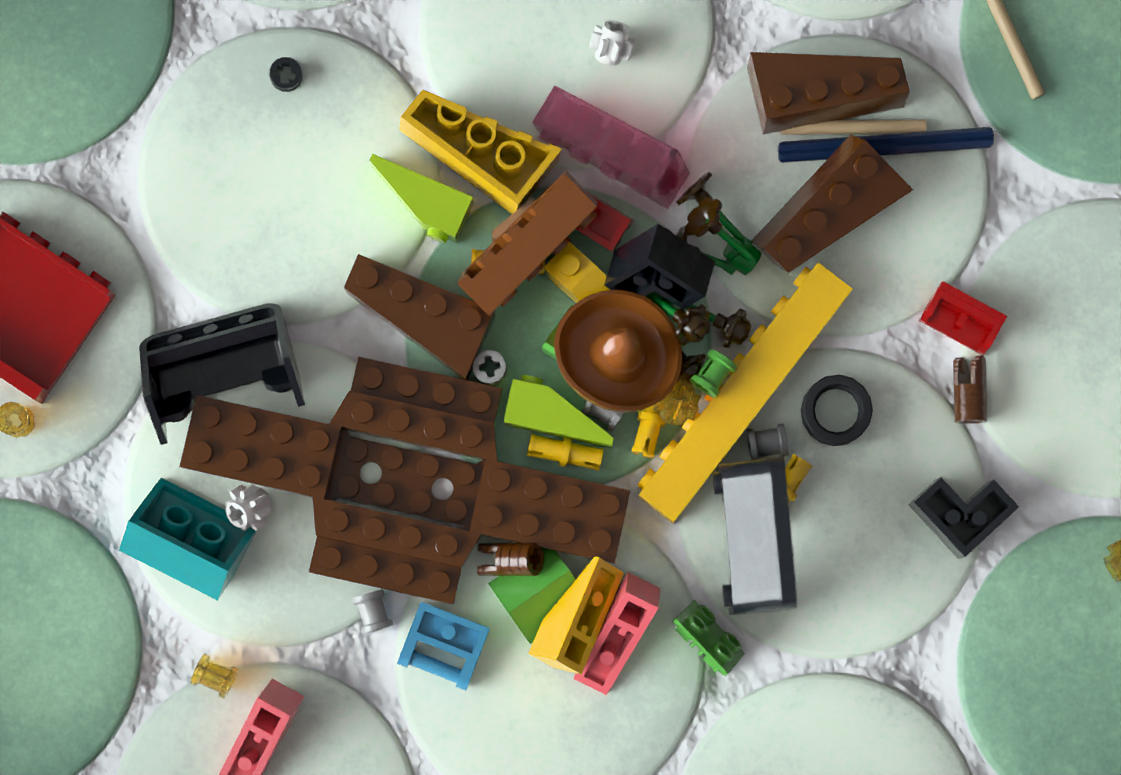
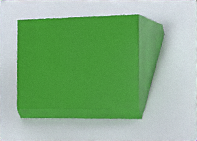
[488,548,576,644]

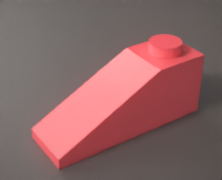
[574,572,660,695]
[219,678,305,775]

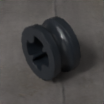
[269,57,302,92]

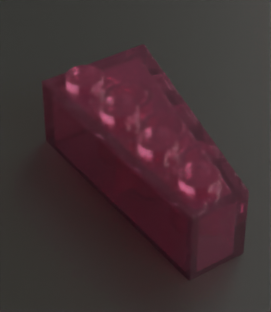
[532,86,690,209]

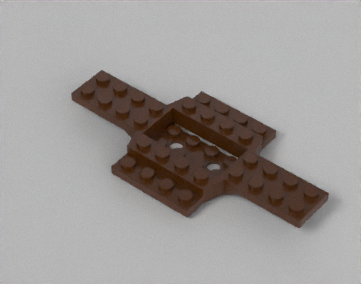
[179,357,630,605]

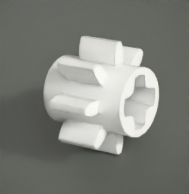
[589,20,636,66]
[226,484,272,531]

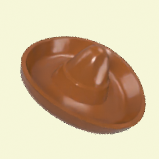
[554,290,682,412]

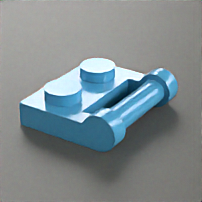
[397,602,490,691]

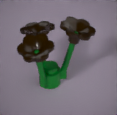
[676,171,762,275]

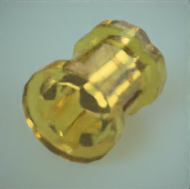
[0,402,35,438]
[190,653,238,699]

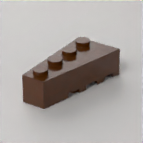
[747,52,910,135]
[751,135,913,273]
[344,254,495,381]

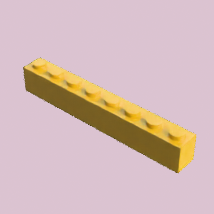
[637,262,853,524]

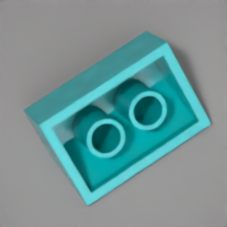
[119,478,258,601]

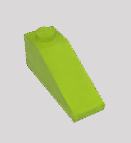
[369,153,474,244]
[504,375,614,448]

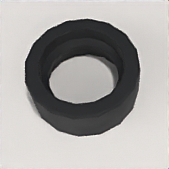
[801,375,873,446]

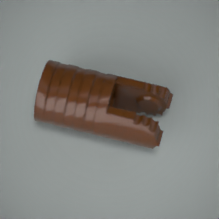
[953,355,988,424]
[477,543,544,576]

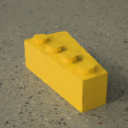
[399,89,562,214]

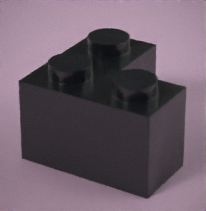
[604,224,715,309]
[908,477,1019,559]

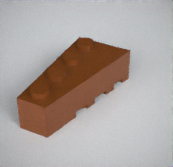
[457,170,597,315]

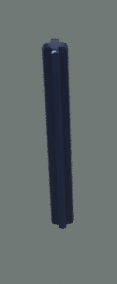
[777,127,994,163]

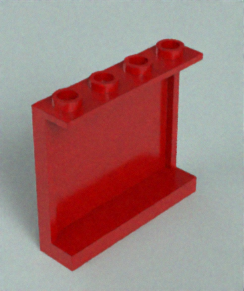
[0,211,116,404]

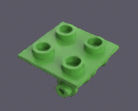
[672,600,745,676]

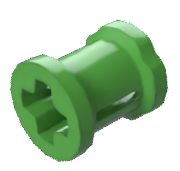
[690,349,737,398]

